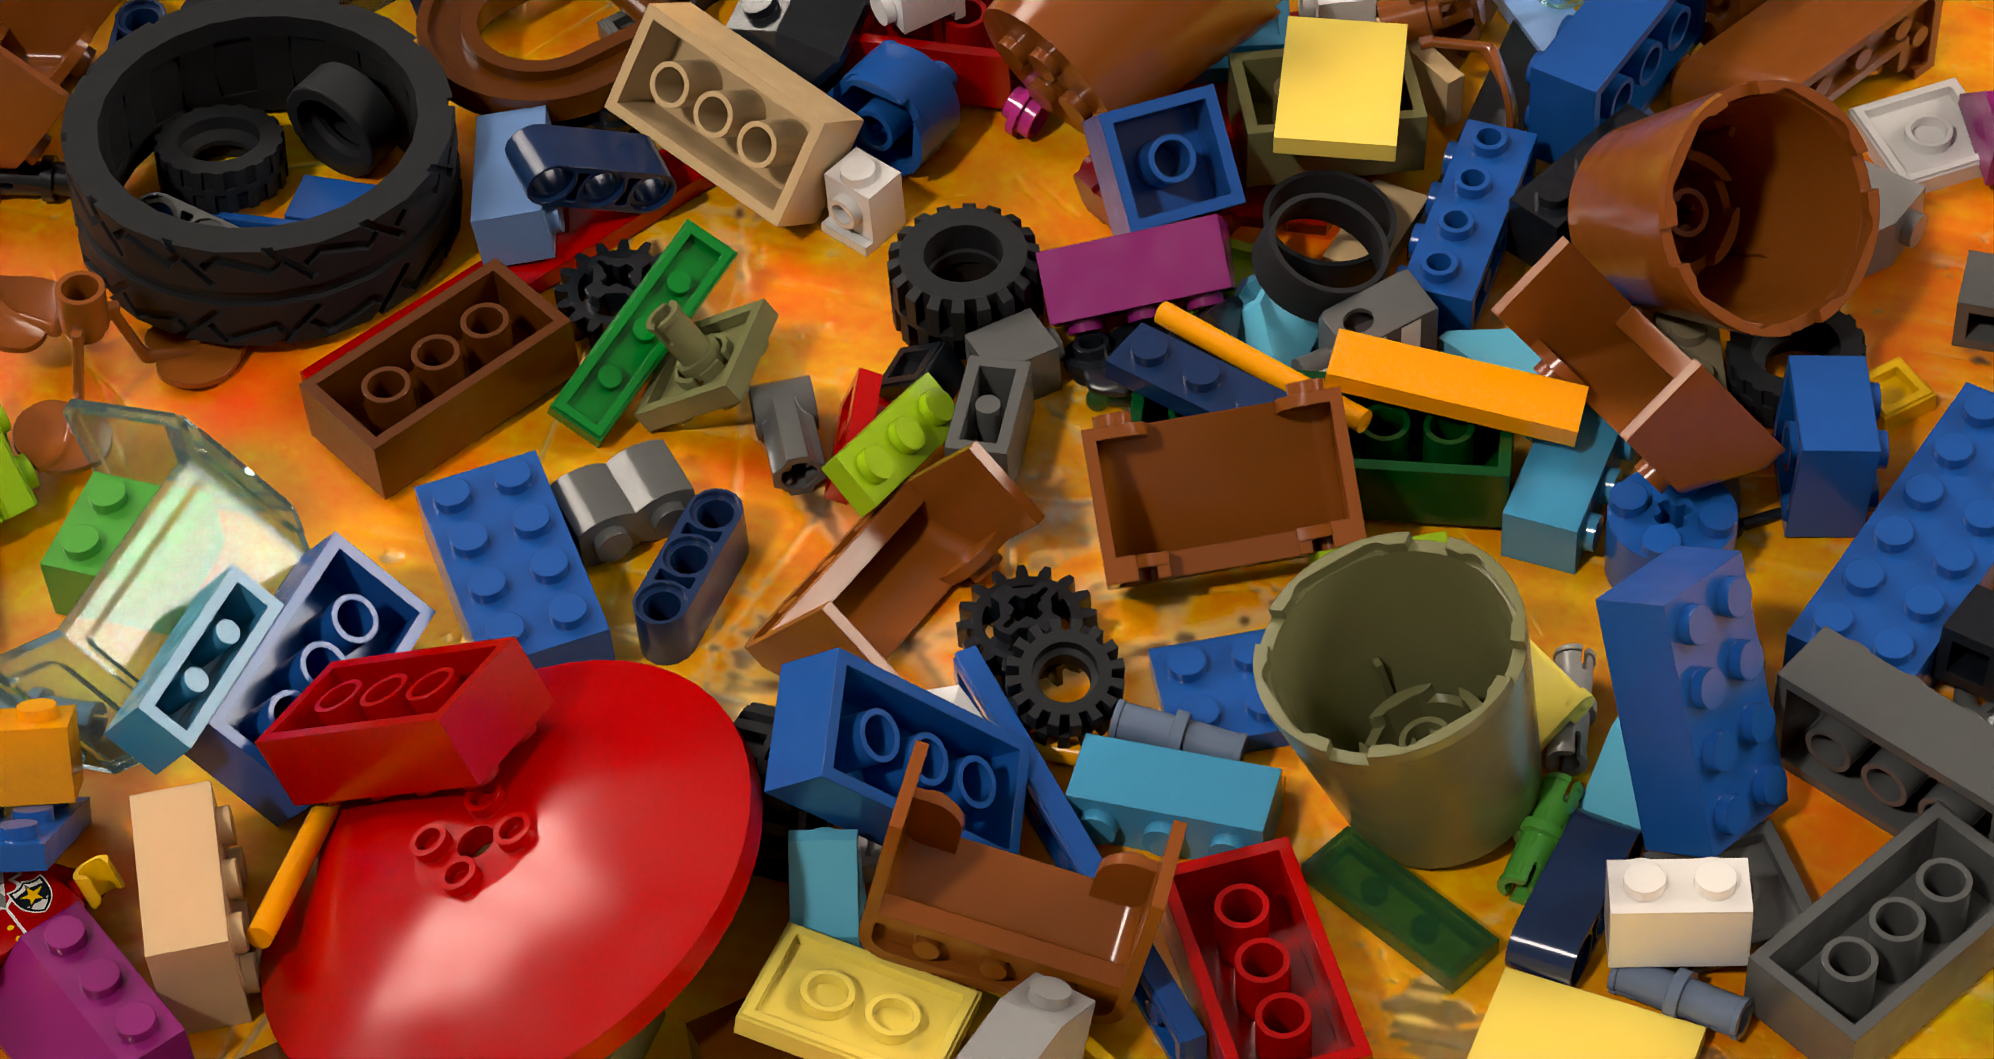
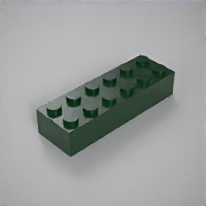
[1130,366,1515,528]

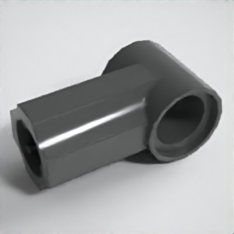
[748,375,827,496]

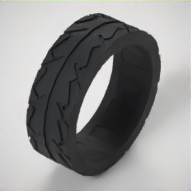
[61,0,463,346]

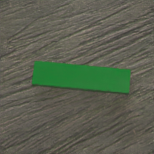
[547,219,738,448]

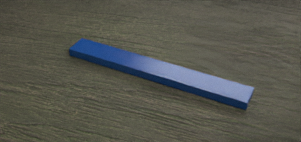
[953,645,1207,1059]

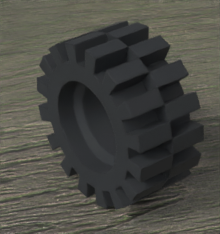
[1005,618,1125,748]

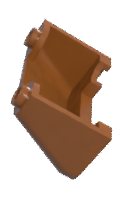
[1669,0,1943,109]
[1081,378,1367,590]

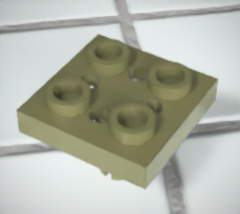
[634,298,779,432]

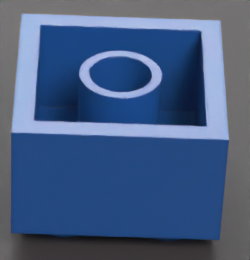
[1082,84,1246,236]
[1772,355,1889,538]

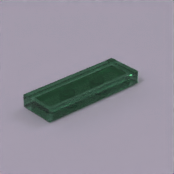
[1301,826,1499,994]

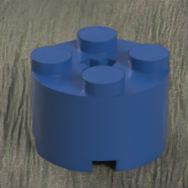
[827,40,961,178]
[1604,472,1738,588]

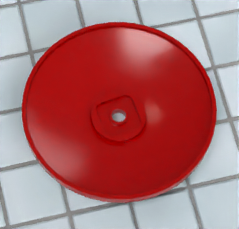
[260,660,763,1059]

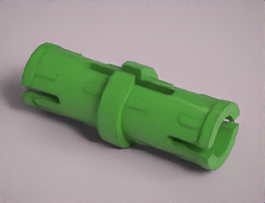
[1497,772,1584,905]

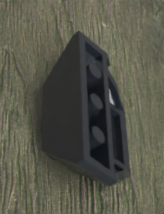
[726,0,871,88]

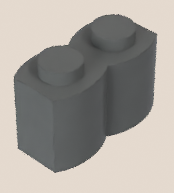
[550,439,695,566]

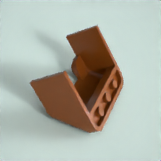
[0,0,121,169]
[1491,236,1786,494]
[744,441,1045,678]
[858,740,1188,1025]

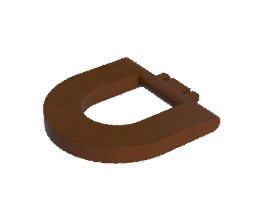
[416,0,677,122]

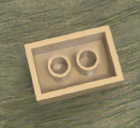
[129,780,261,1034]

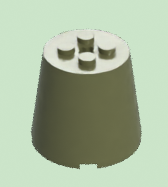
[1253,532,1542,869]

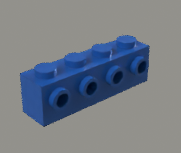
[1395,119,1538,337]

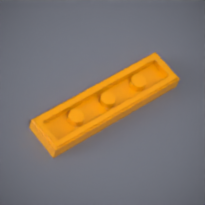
[1325,328,1589,447]

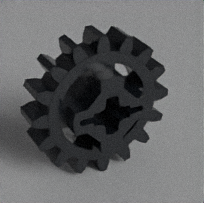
[554,239,663,350]
[956,565,1098,690]

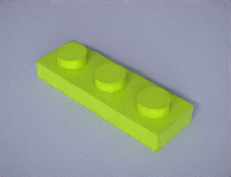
[821,372,956,518]

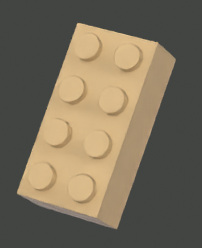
[604,2,864,227]

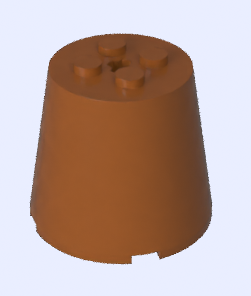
[983,0,1281,135]
[1568,79,1880,337]

